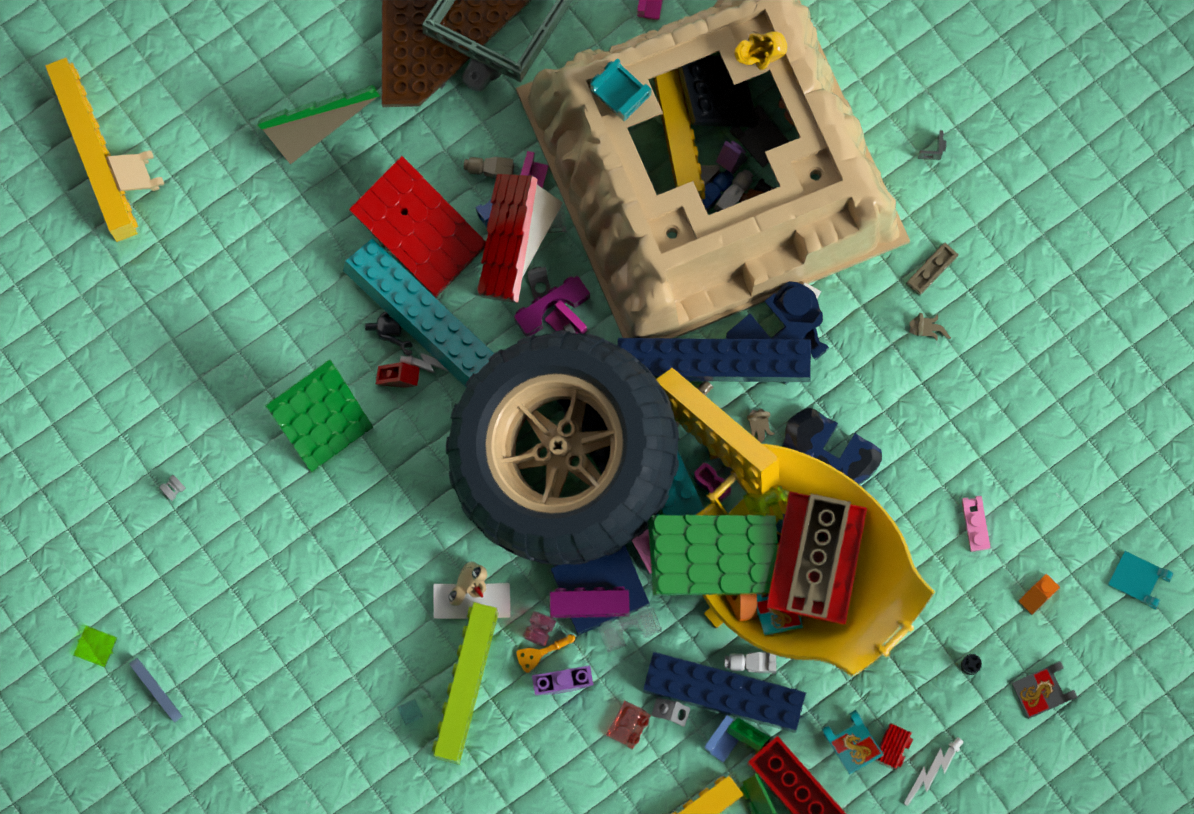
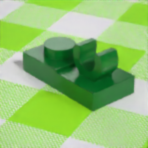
[726,717,771,754]

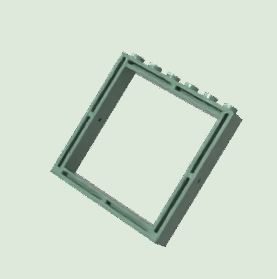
[422,0,573,83]

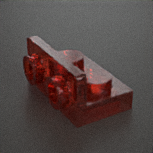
[607,701,651,750]

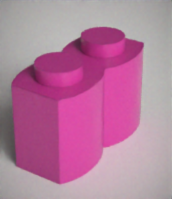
[694,463,731,503]

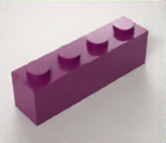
[550,587,629,618]

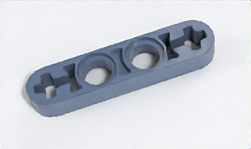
[129,658,183,722]

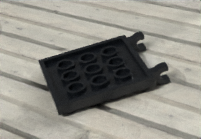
[678,56,758,128]

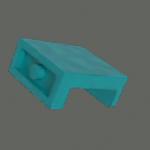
[591,58,651,121]

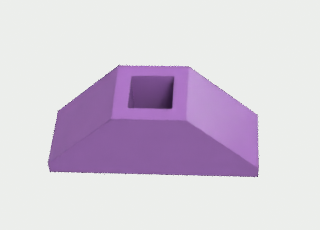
[716,141,748,174]
[532,665,593,695]

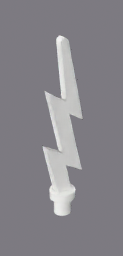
[400,353,449,373]
[904,737,963,806]

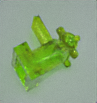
[743,486,789,520]

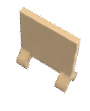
[106,151,164,191]

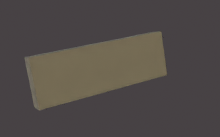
[906,242,959,296]

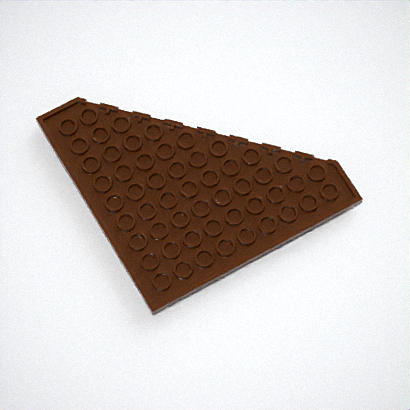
[382,0,531,107]

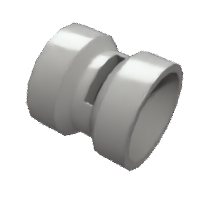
[159,475,186,501]

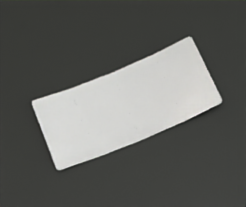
[434,583,510,619]

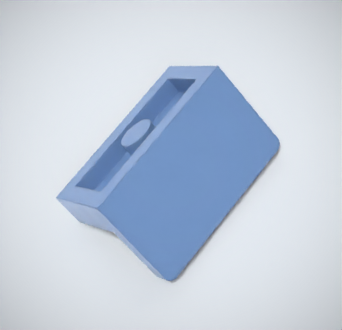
[704,715,739,762]

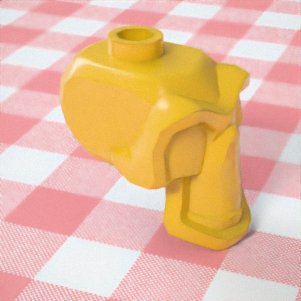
[734,31,787,70]

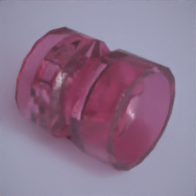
[522,611,556,647]

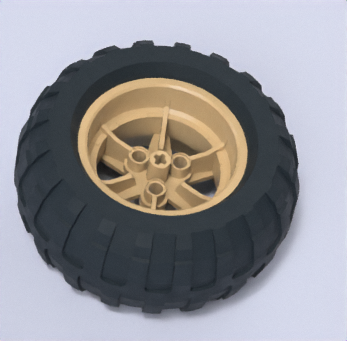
[446,331,679,565]

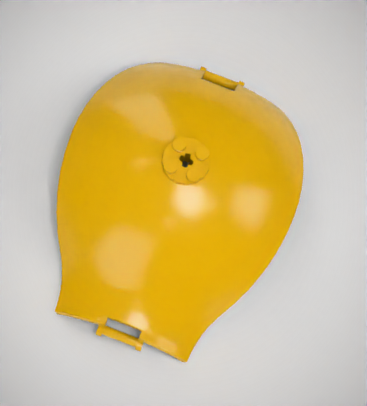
[696,444,935,677]

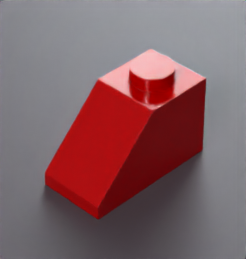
[376,362,420,388]

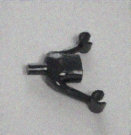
[365,311,412,356]

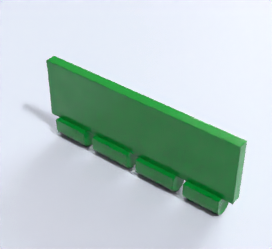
[740,773,777,814]

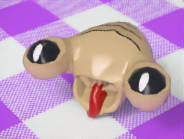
[448,561,488,606]

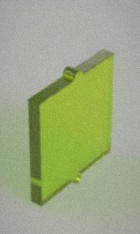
[73,626,117,667]

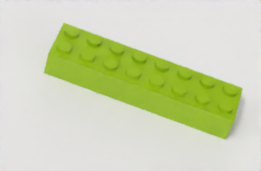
[432,602,499,765]

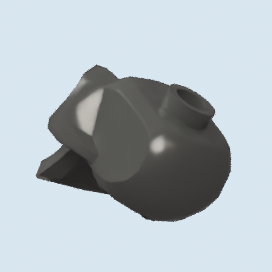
[462,53,502,92]

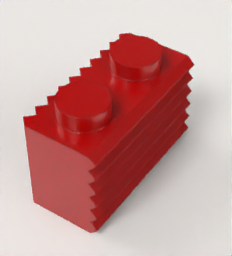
[874,723,913,770]

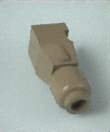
[464,156,515,179]

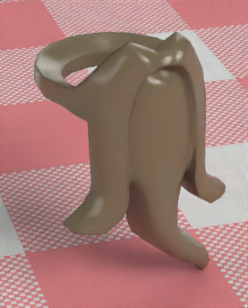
[909,313,951,341]
[747,409,775,443]

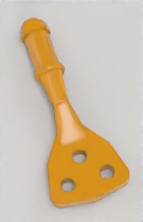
[516,634,575,673]

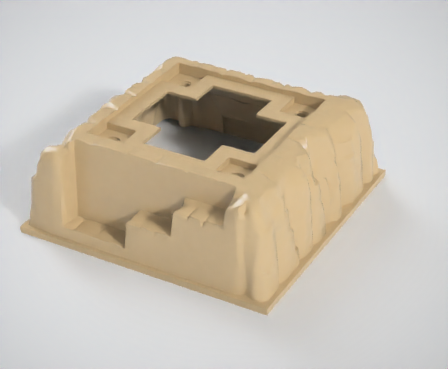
[516,0,910,338]

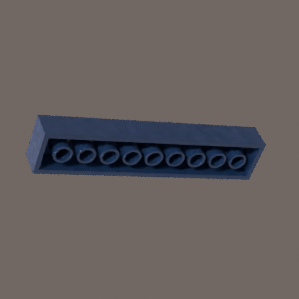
[618,338,811,382]

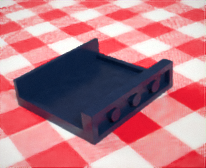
[551,545,650,635]

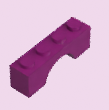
[514,275,591,337]

